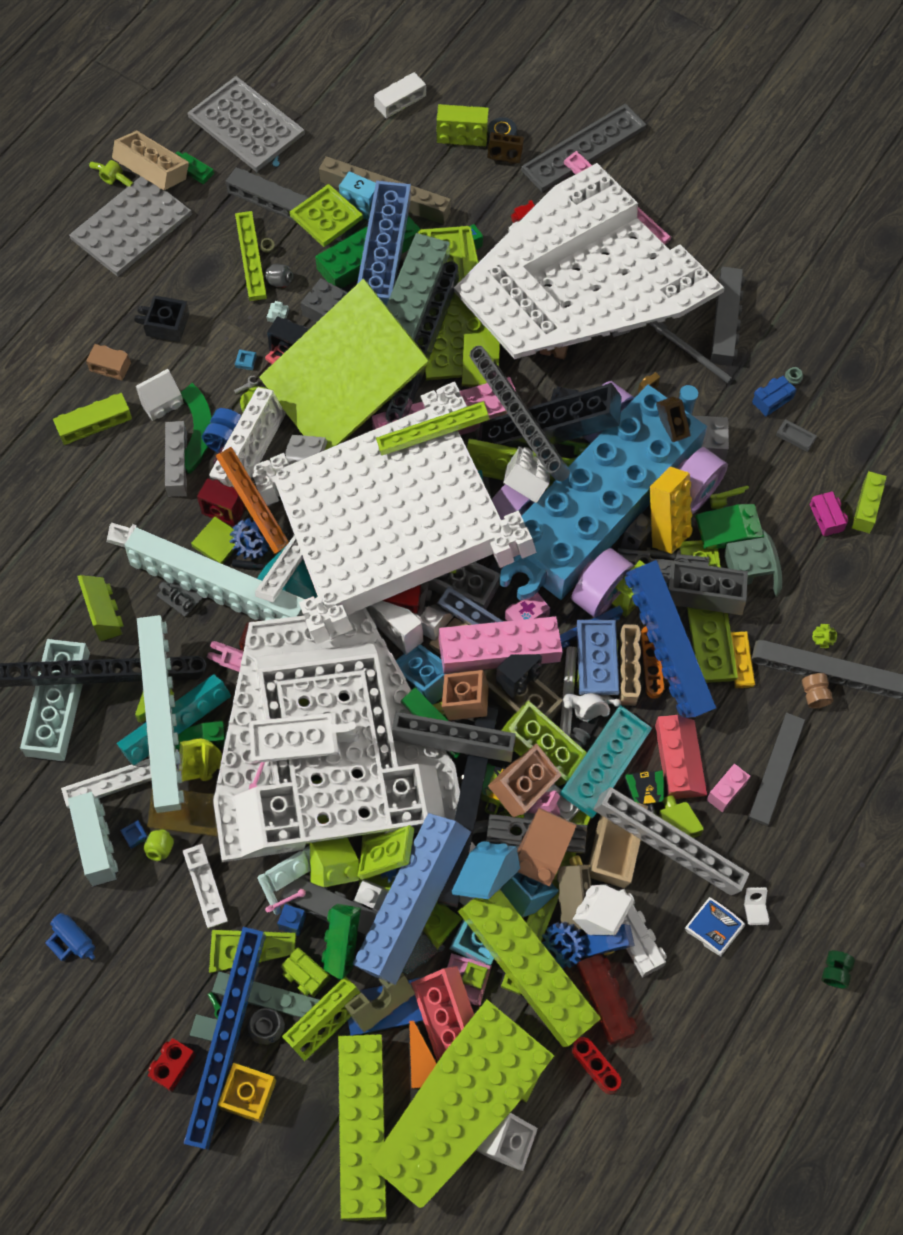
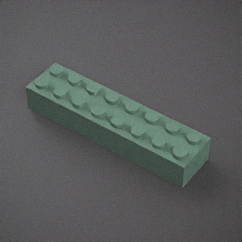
[386,233,450,340]

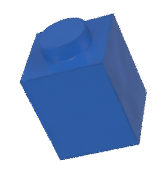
[277,904,306,936]

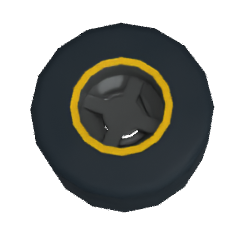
[487,117,517,149]

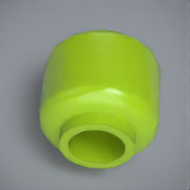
[144,829,174,861]

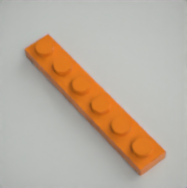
[216,447,289,554]

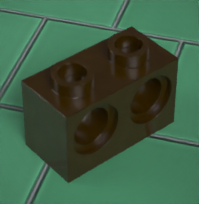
[487,132,524,164]

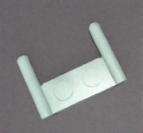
[257,846,310,915]

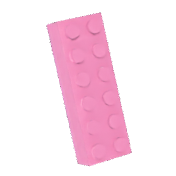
[438,617,562,674]

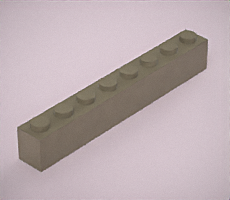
[319,156,451,224]

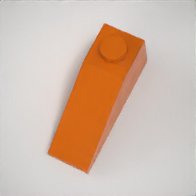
[409,1021,437,1088]

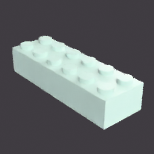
[20,639,90,761]

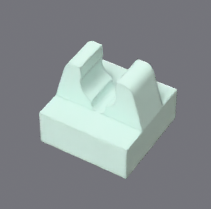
[267,301,289,322]

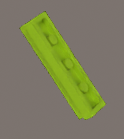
[282,977,361,1061]

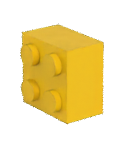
[218,1063,276,1123]

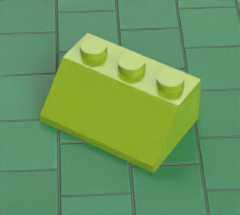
[77,575,124,642]

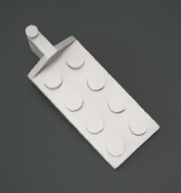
[249,713,359,763]

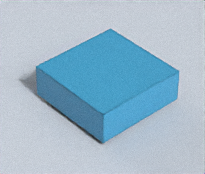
[235,349,257,371]

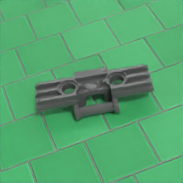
[618,547,709,583]
[486,813,587,853]

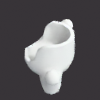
[563,693,621,722]

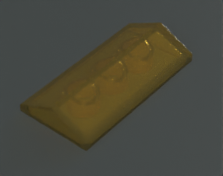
[147,788,218,836]

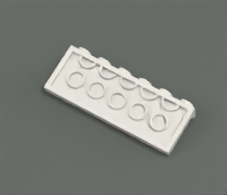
[209,387,286,487]

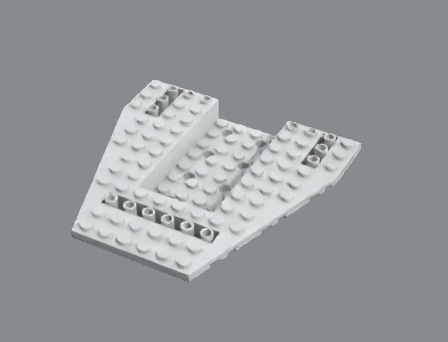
[454,163,724,359]
[214,608,460,862]

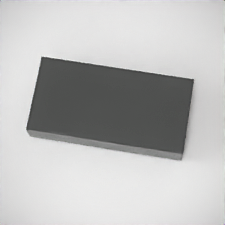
[776,419,817,452]

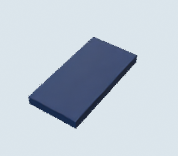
[348,977,424,1036]

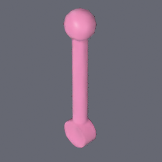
[249,762,265,790]
[265,889,306,913]

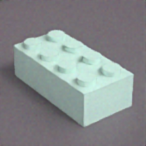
[68,792,118,886]

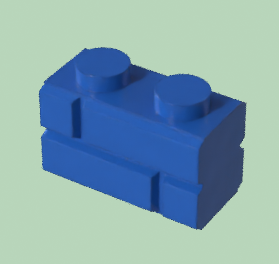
[752,376,796,416]

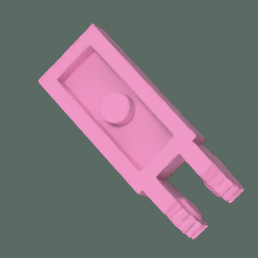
[207,641,244,672]

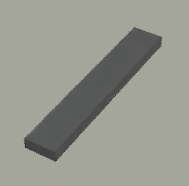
[748,713,805,826]

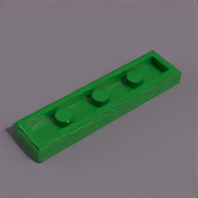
[400,688,461,758]

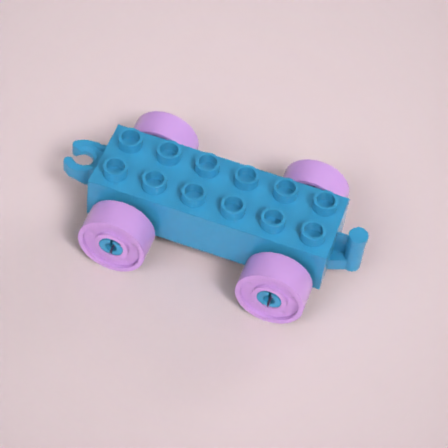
[492,381,728,618]

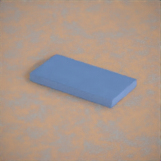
[577,620,619,695]

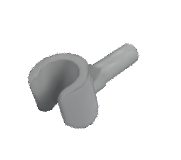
[234,376,258,394]

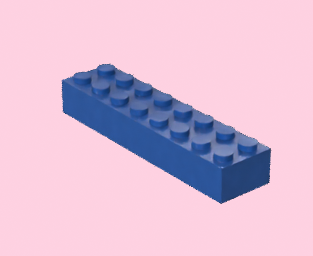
[625,560,716,718]

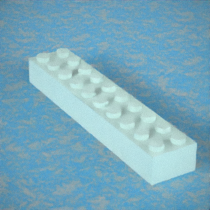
[124,527,305,621]

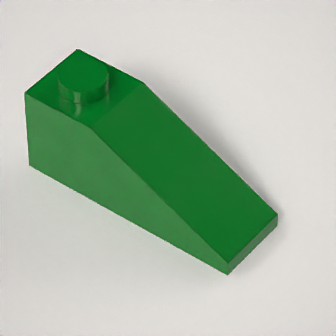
[175,721,226,752]

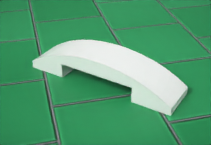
[183,844,228,929]

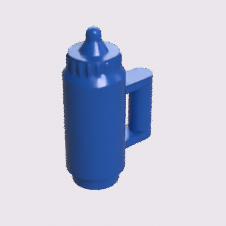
[45,913,95,961]

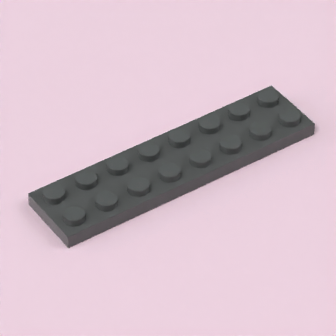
[521,104,646,192]

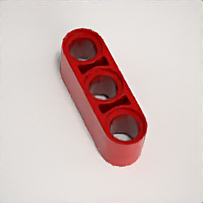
[572,1037,621,1094]

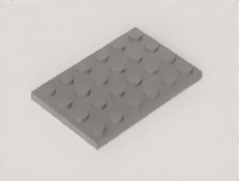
[188,76,305,172]
[69,176,192,277]

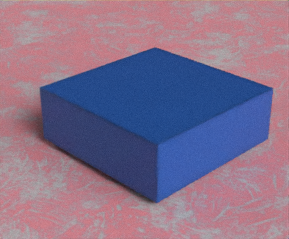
[120,820,148,849]

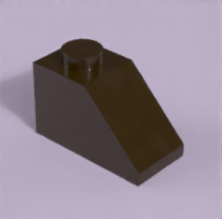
[656,396,691,442]

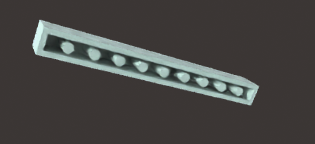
[137,615,184,813]

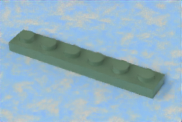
[212,972,338,1020]

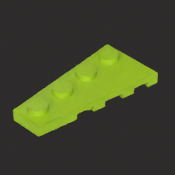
[209,930,296,973]

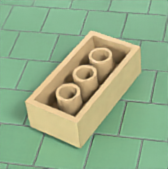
[112,131,189,190]

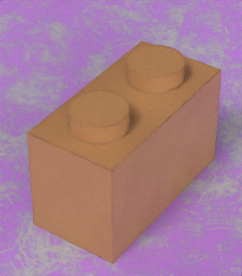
[86,344,131,381]

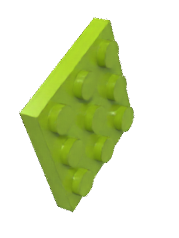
[290,184,363,247]

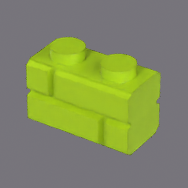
[281,948,331,998]

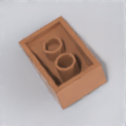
[488,744,562,817]
[517,808,576,886]

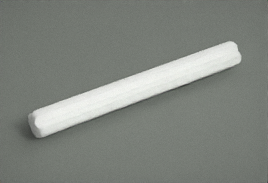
[560,647,577,737]

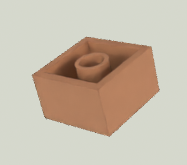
[442,670,489,720]

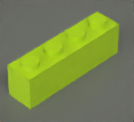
[53,393,132,445]

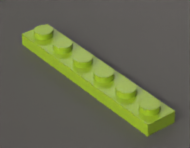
[235,211,267,301]
[376,401,490,456]

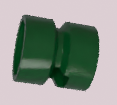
[821,950,855,989]

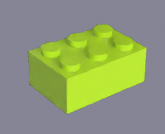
[437,104,489,146]

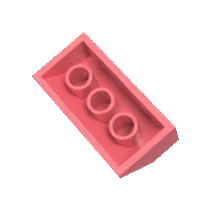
[655,715,707,799]
[411,966,474,1062]

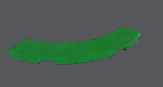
[180,383,211,474]

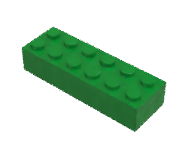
[315,216,420,289]

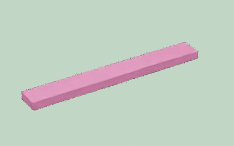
[564,151,671,245]

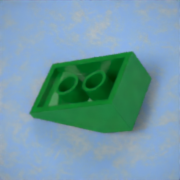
[695,504,764,549]

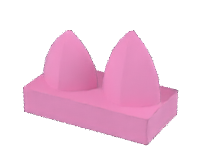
[521,791,560,817]

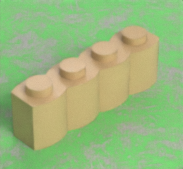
[619,624,641,706]

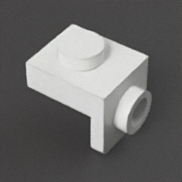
[106,523,136,547]

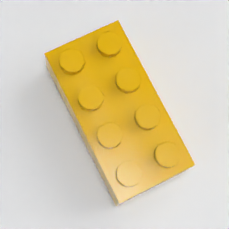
[650,467,692,554]

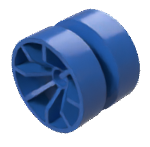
[202,408,241,453]

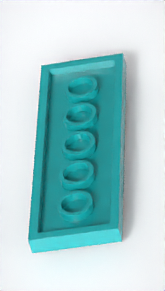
[559,705,652,818]

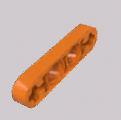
[640,626,664,698]

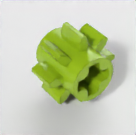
[812,624,837,648]

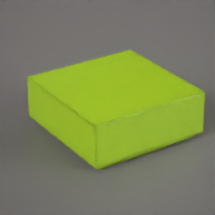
[462,961,488,990]

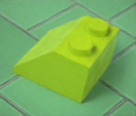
[310,837,359,887]

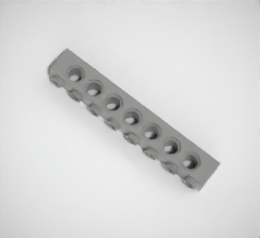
[593,787,750,895]

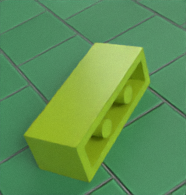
[852,471,887,533]

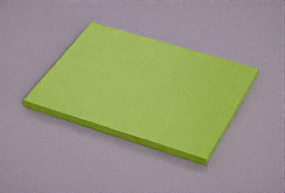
[259,279,430,450]

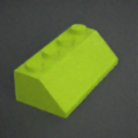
[501,701,587,787]

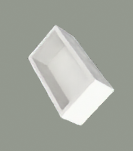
[504,446,550,503]

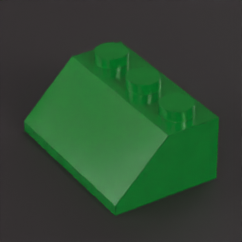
[322,904,361,979]

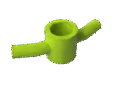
[89,160,133,187]

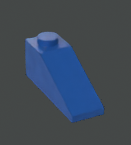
[572,924,635,959]

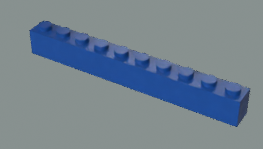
[184,927,266,1150]

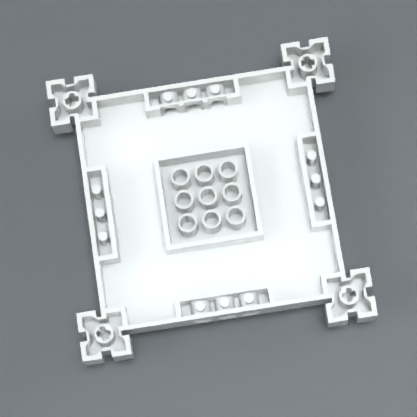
[250,382,537,645]

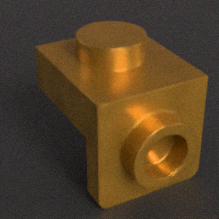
[638,372,660,394]

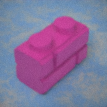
[809,492,848,536]

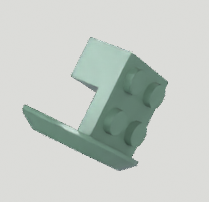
[724,529,782,597]

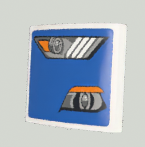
[685,897,745,957]

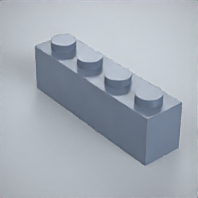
[436,586,503,625]

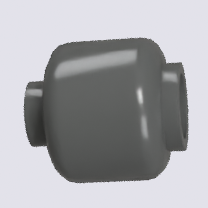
[266,264,293,287]

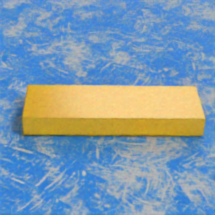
[731,631,755,688]

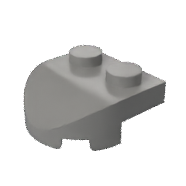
[286,435,327,465]

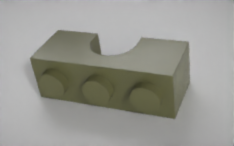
[344,973,415,1033]

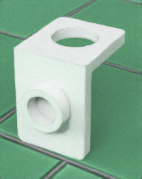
[744,888,769,925]

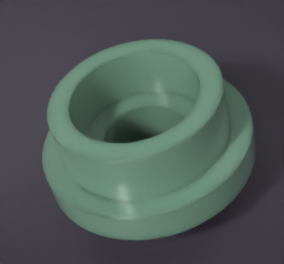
[785,367,803,385]

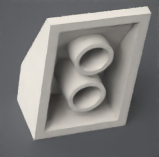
[367,601,423,655]

